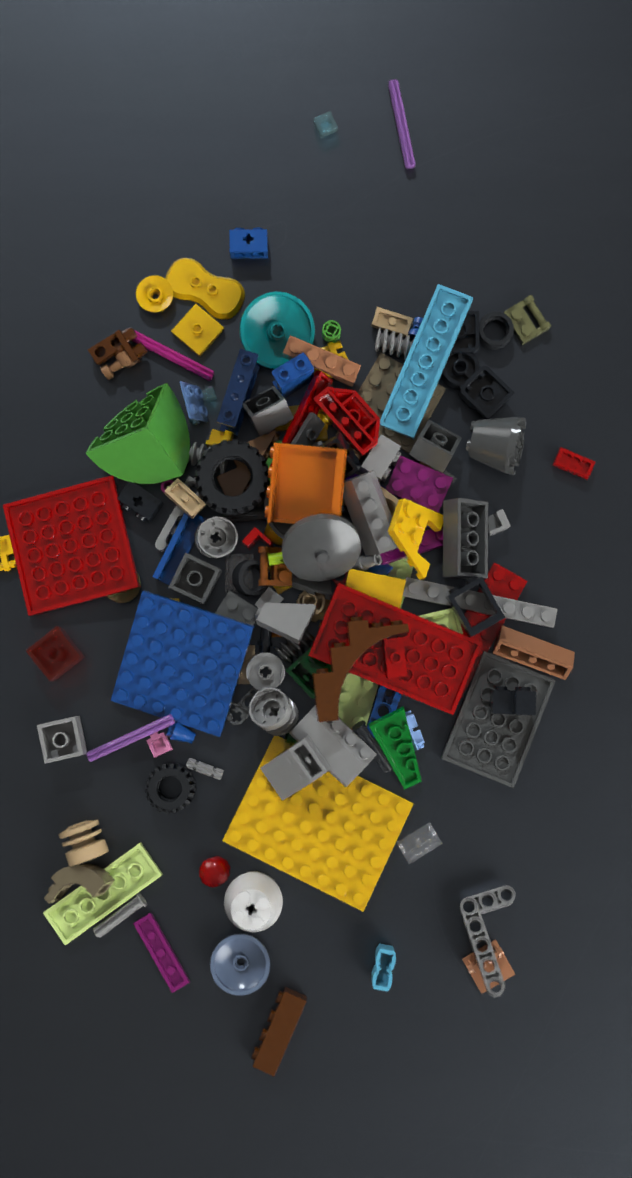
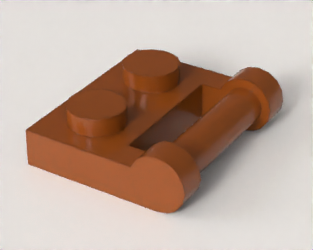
[258,546,292,587]

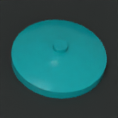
[239,291,315,369]

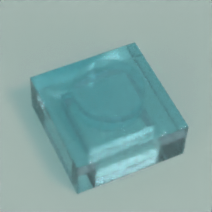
[313,111,338,138]

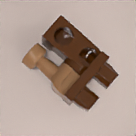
[88,327,147,380]

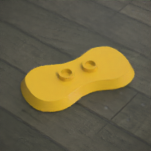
[165,258,245,320]

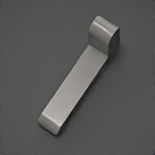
[460,885,516,997]

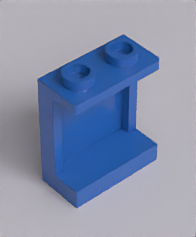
[272,352,314,398]

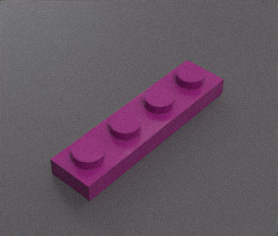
[380,526,443,565]
[133,912,190,993]

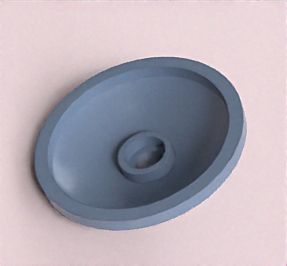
[210,934,270,995]

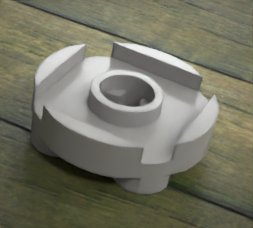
[246,652,285,691]

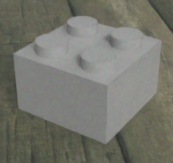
[359,434,402,484]
[37,716,87,764]

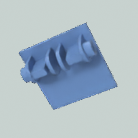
[180,381,208,425]

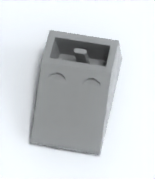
[260,735,331,801]

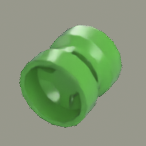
[322,320,341,343]

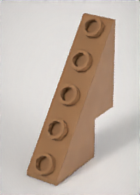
[217,430,280,496]

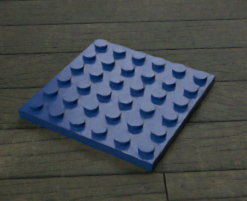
[111,590,254,737]

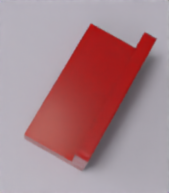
[242,527,274,551]

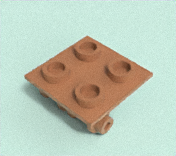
[462,939,515,994]

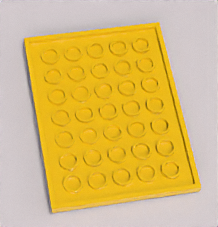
[222,736,414,912]

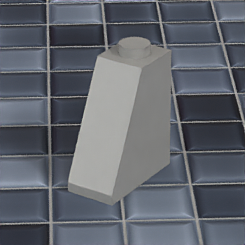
[255,603,316,645]

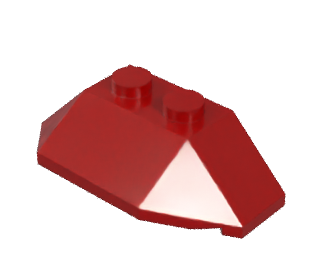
[313,386,380,456]

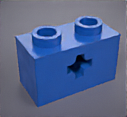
[229,227,268,259]

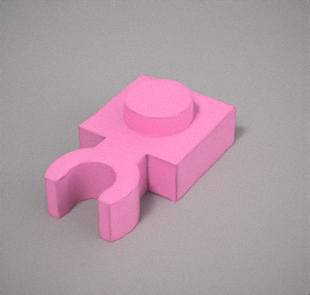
[146,731,173,758]

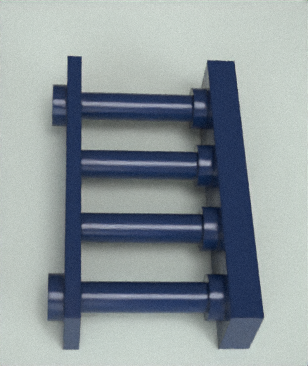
[216,349,261,437]

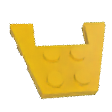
[388,498,443,580]

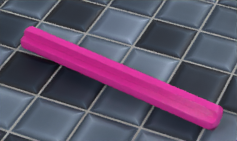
[132,330,214,381]

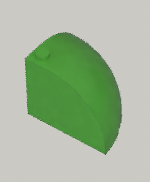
[86,383,190,484]

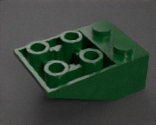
[286,647,332,699]

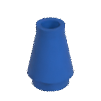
[166,722,196,744]

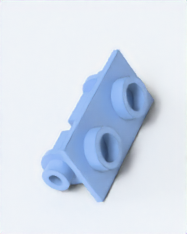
[405,710,425,751]

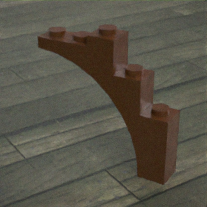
[312,617,409,722]

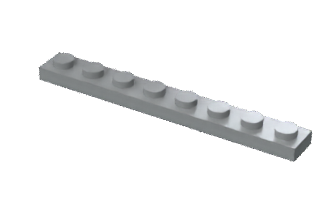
[403,577,558,628]

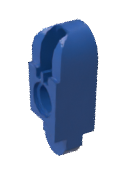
[367,685,401,738]

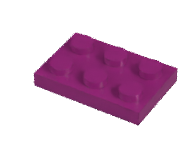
[386,456,453,512]

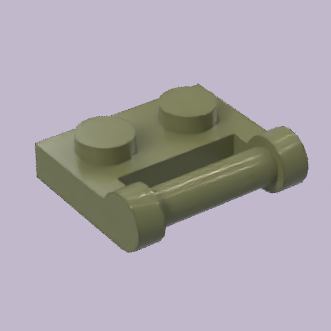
[503,295,552,345]

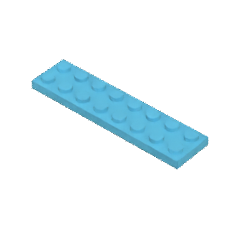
[380,284,473,439]

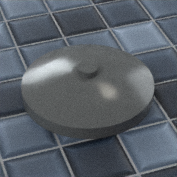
[282,514,361,581]

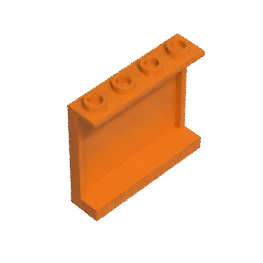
[265,443,347,524]

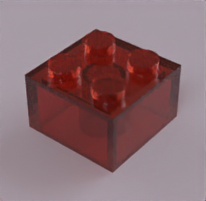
[26,626,85,681]

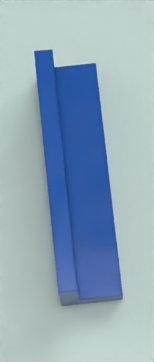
[152,513,206,585]

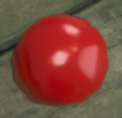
[199,856,230,887]

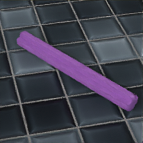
[388,79,415,169]
[86,715,175,762]

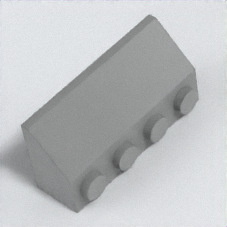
[343,470,398,556]
[289,706,377,788]

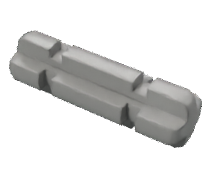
[186,758,224,780]

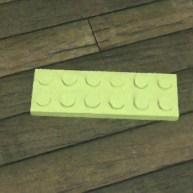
[43,842,163,945]

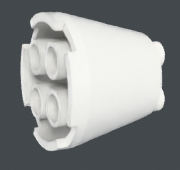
[224,871,283,932]

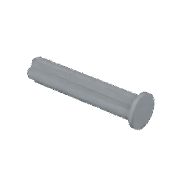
[93,892,147,938]

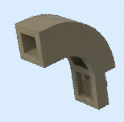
[44,863,115,904]

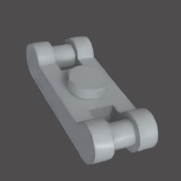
[155,506,185,552]

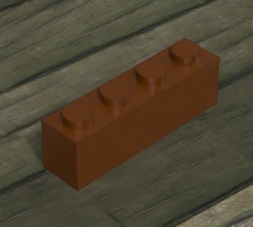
[251,987,307,1077]

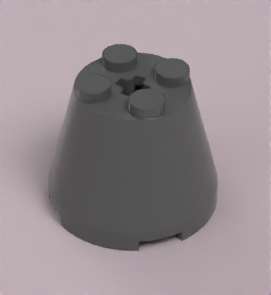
[466,417,526,475]

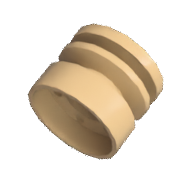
[58,819,109,866]

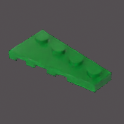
[369,706,422,790]

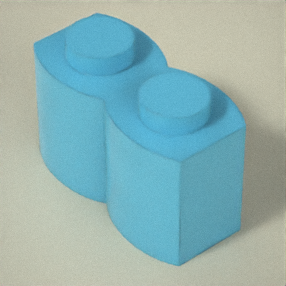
[371,943,396,992]

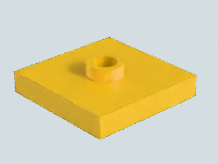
[171,304,224,357]

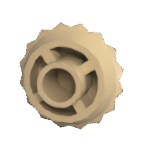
[296,591,331,622]

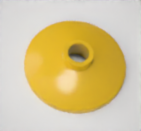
[136,275,174,313]

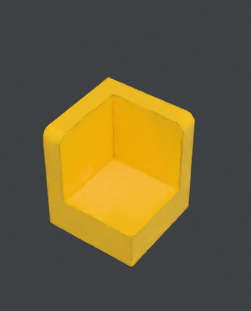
[205,429,234,448]

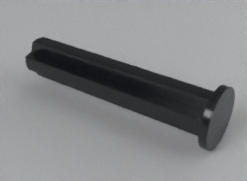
[352,720,392,773]

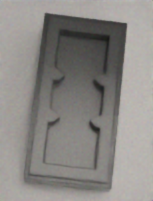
[291,413,325,446]

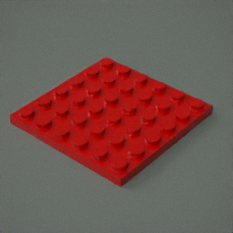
[3,475,140,616]

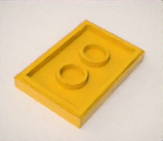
[345,569,406,608]

